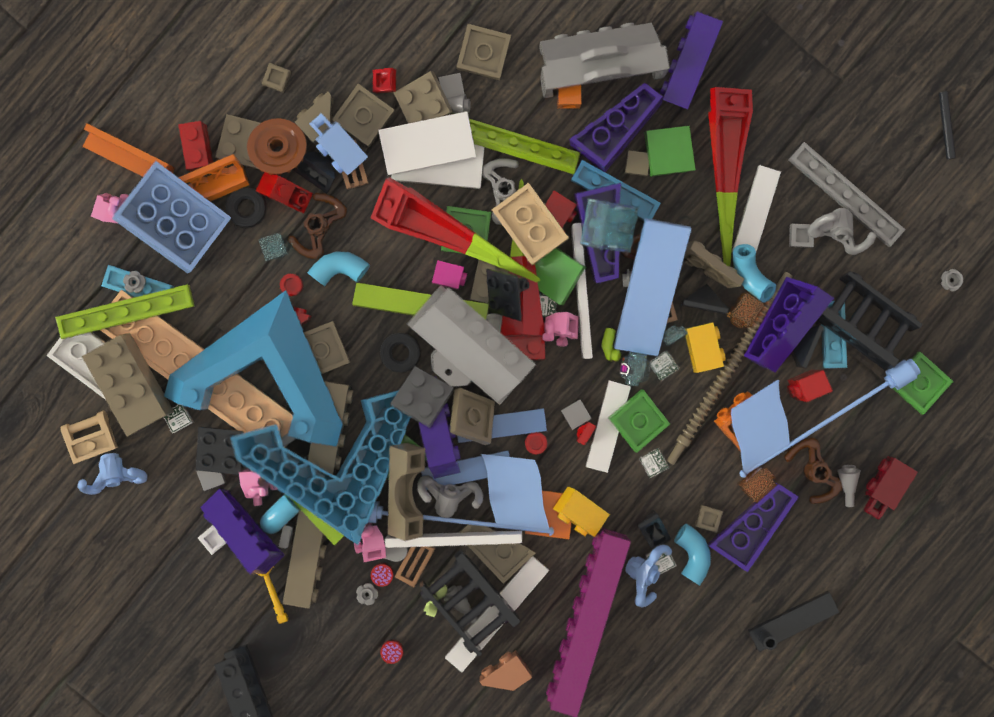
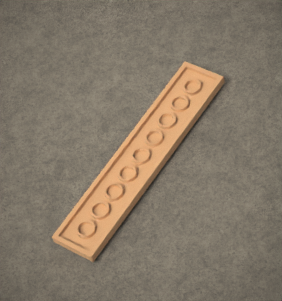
[101,290,293,448]

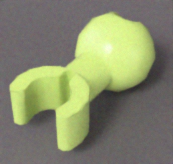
[424,585,448,617]

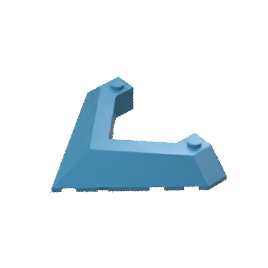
[164,290,343,446]
[231,390,411,545]

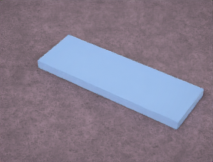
[614,218,691,356]

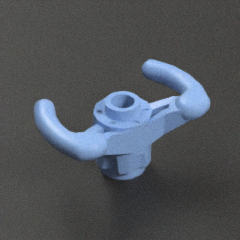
[77,453,148,495]
[626,544,672,607]

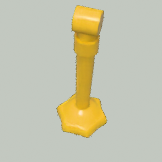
[258,566,288,624]

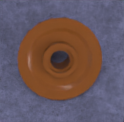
[247,118,307,175]

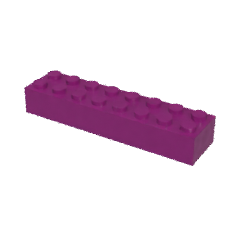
[546,528,631,717]

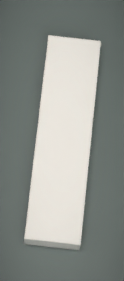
[732,165,781,252]
[586,381,631,473]

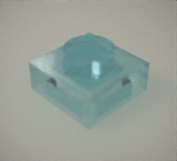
[259,232,288,262]
[662,325,688,346]

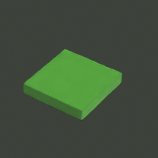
[644,126,696,177]
[441,206,491,254]
[535,248,586,305]
[892,352,953,415]
[608,389,670,453]

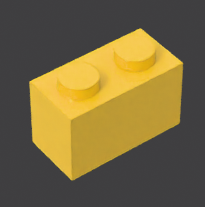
[684,323,726,373]
[553,487,610,537]

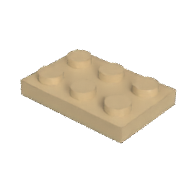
[492,183,569,265]

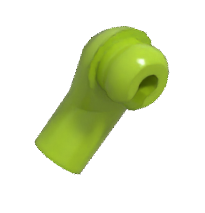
[601,328,621,362]

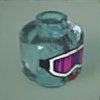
[620,352,651,386]

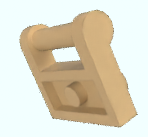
[61,410,118,464]

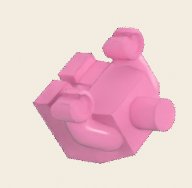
[91,193,129,223]
[542,312,579,347]
[239,468,277,506]
[354,523,386,562]

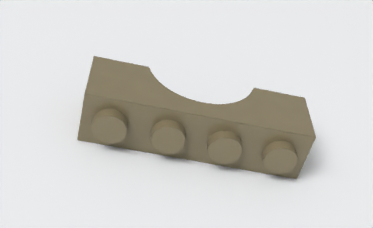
[388,443,425,541]

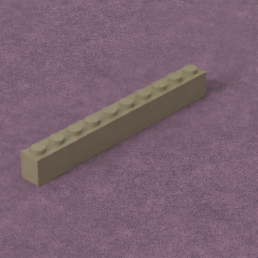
[283,381,354,609]

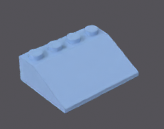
[112,161,231,273]

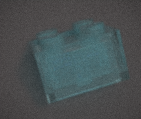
[580,199,638,252]

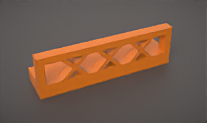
[83,124,175,177]
[178,154,250,201]

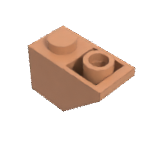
[480,651,532,691]

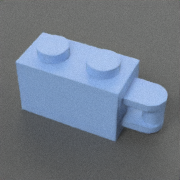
[309,113,368,175]

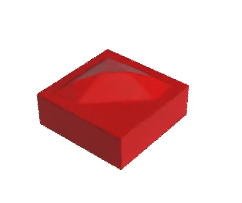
[373,68,396,94]
[576,421,596,445]

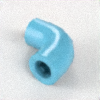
[733,244,776,302]
[307,251,370,286]
[260,494,300,534]
[674,524,711,586]

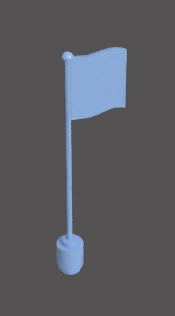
[731,358,921,478]
[368,454,554,536]

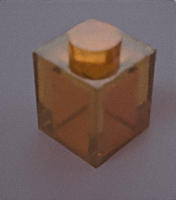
[727,292,764,329]
[738,467,776,503]

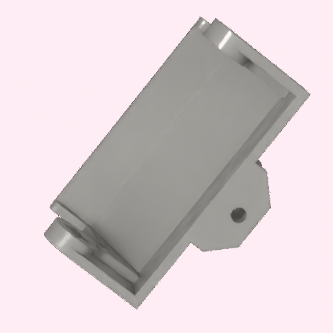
[539,23,669,98]
[407,285,536,405]

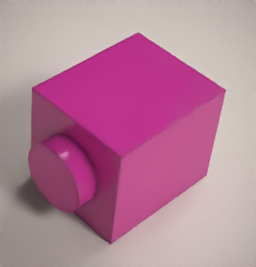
[432,260,467,290]

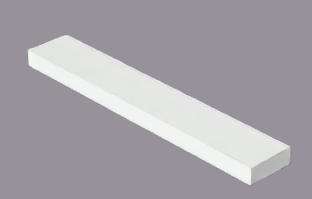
[571,223,593,359]
[385,531,523,548]
[445,556,549,672]

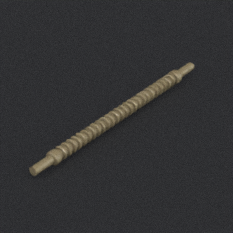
[666,272,793,465]

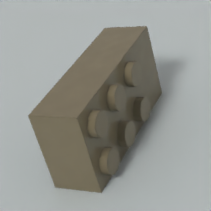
[81,333,174,436]

